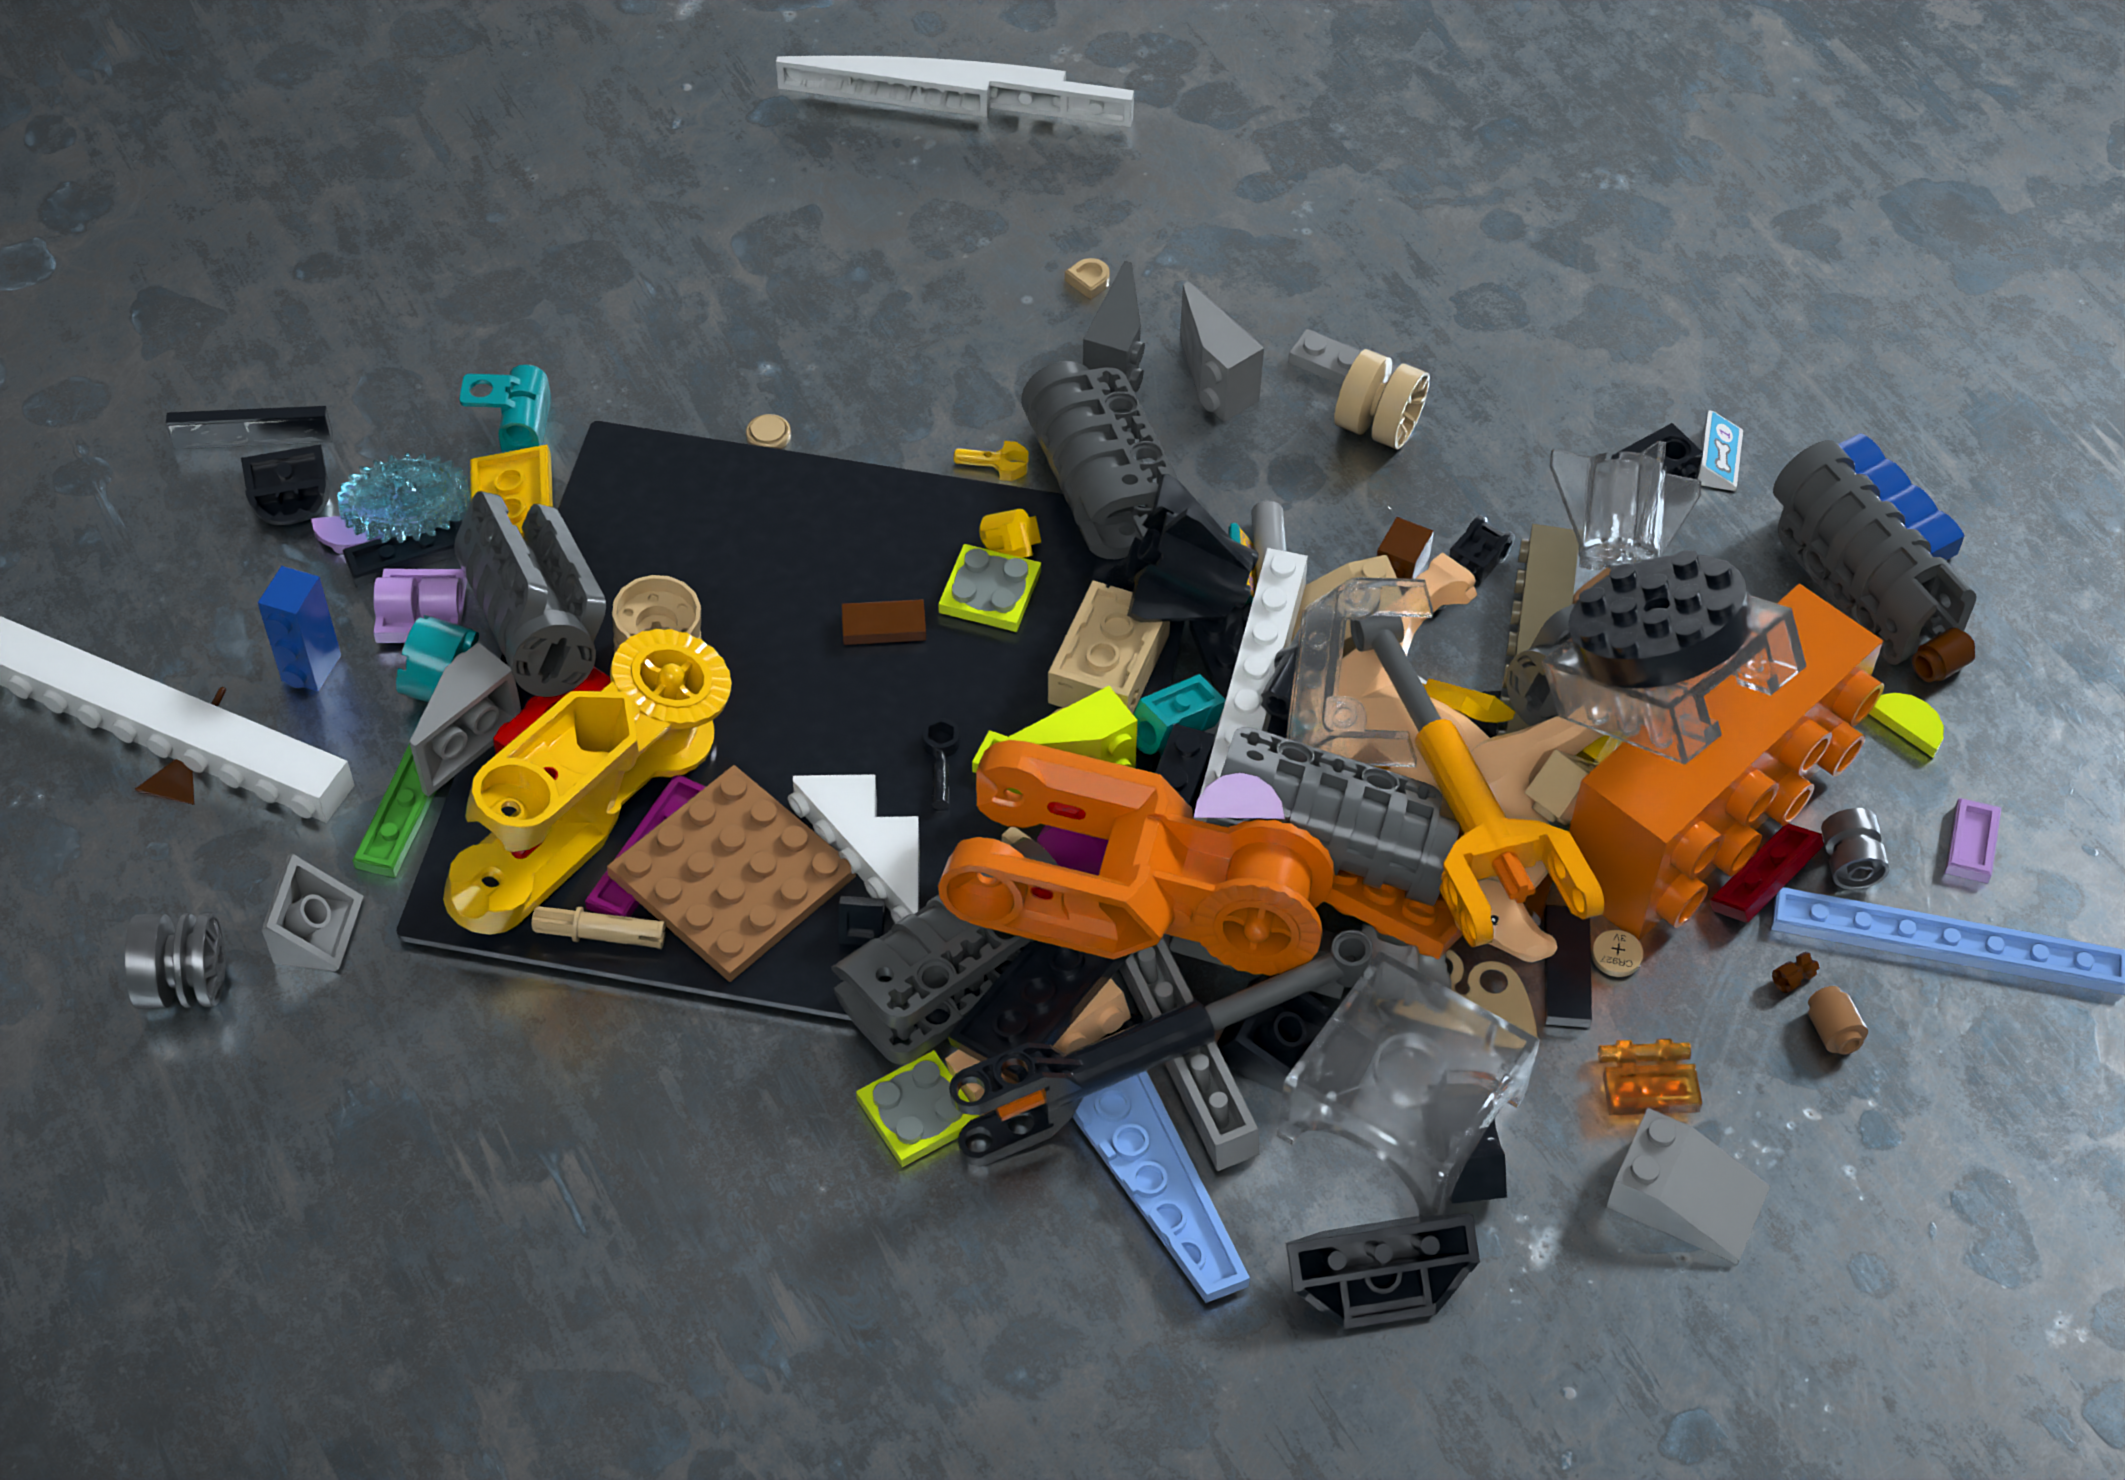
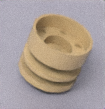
[612,575,701,654]

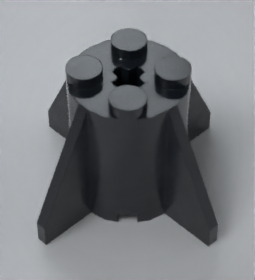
[1106,474,1259,623]

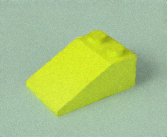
[1000,686,1138,794]

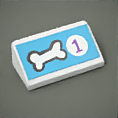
[1696,410,1743,491]

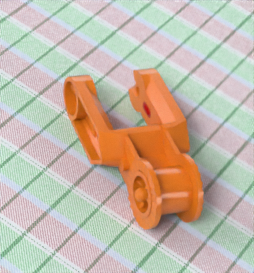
[938,740,1335,976]

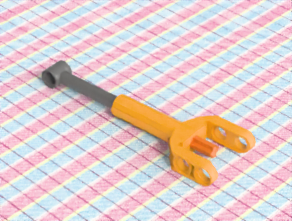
[1350,606,1604,947]

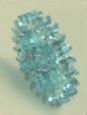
[337,453,471,543]

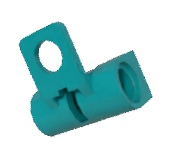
[459,364,551,453]
[1134,674,1226,756]

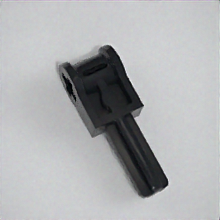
[1438,515,1516,610]

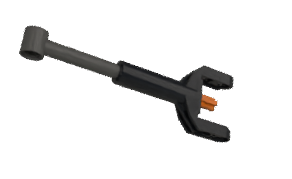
[949,930,1373,1166]

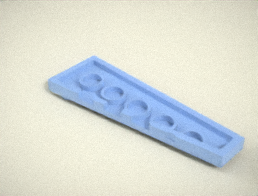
[1072,1071,1250,1303]

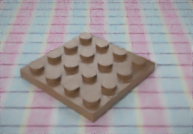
[607,765,856,982]

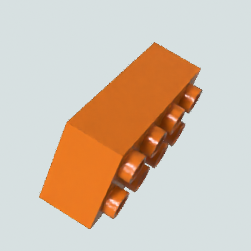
[1569,583,1884,941]

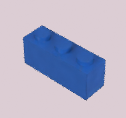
[257,565,341,692]

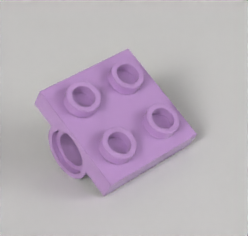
[373,569,467,643]

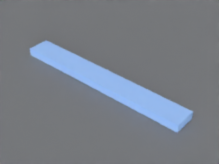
[1771,887,2125,995]

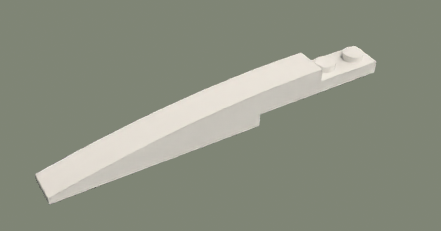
[776,56,1134,127]

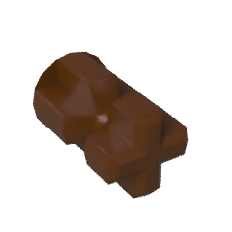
[1772,952,1820,993]

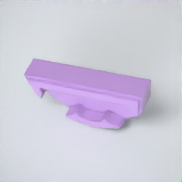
[311,511,394,554]
[1194,773,1285,819]

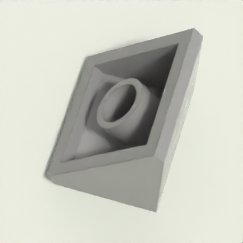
[261,854,364,972]

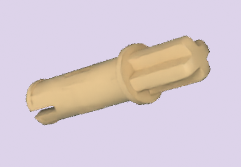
[531,906,666,949]

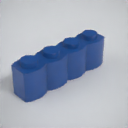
[1838,433,1965,560]

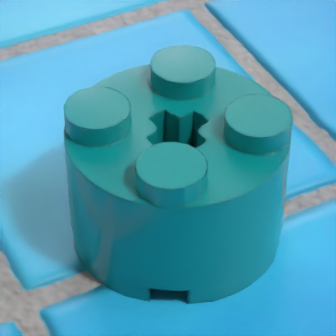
[396,615,479,703]

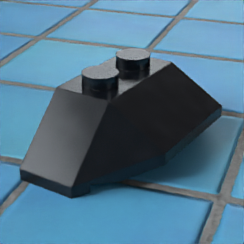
[1286,1214,1480,1329]

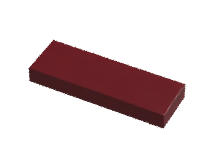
[1710,823,1824,923]

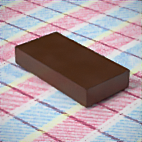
[842,599,926,645]

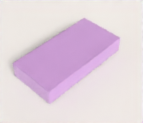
[1945,798,2001,884]

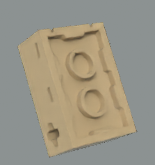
[1048,580,1170,714]

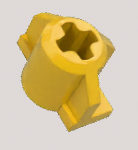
[979,509,1041,558]

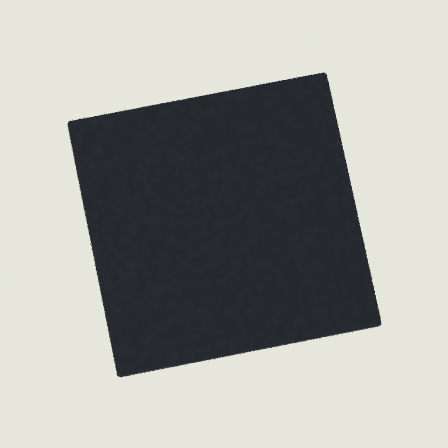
[396,421,1185,1031]

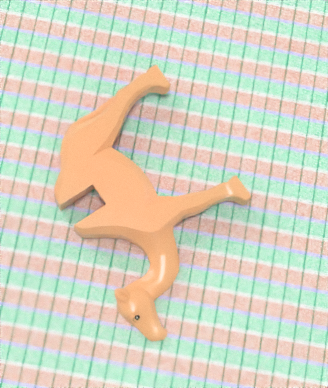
[1303,552,1659,962]

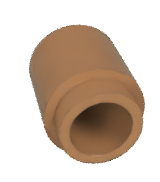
[1808,986,1868,1055]

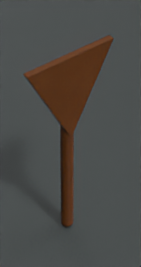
[135,687,226,805]

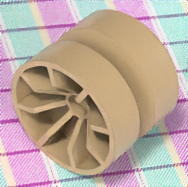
[1334,349,1430,450]

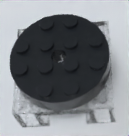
[1541,550,1807,765]

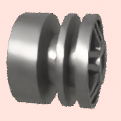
[125,912,226,1009]

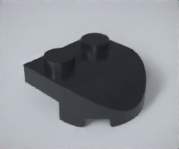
[241,444,330,525]

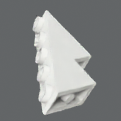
[788,775,920,923]

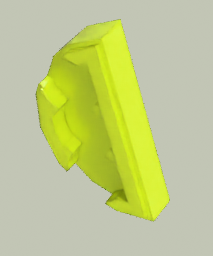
[1869,693,1944,758]

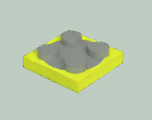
[938,544,1041,632]
[856,1050,980,1168]

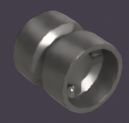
[1821,808,1890,889]

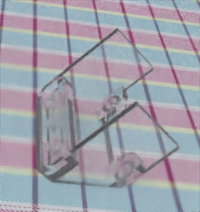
[1287,577,1433,768]

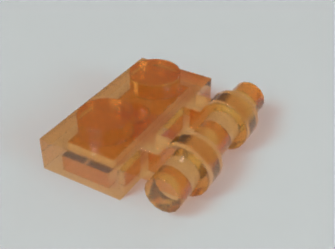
[1598,1038,1703,1115]

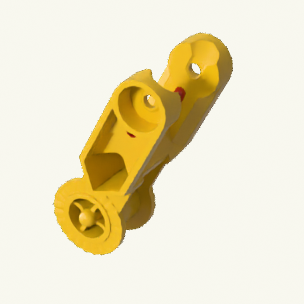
[443,628,732,935]

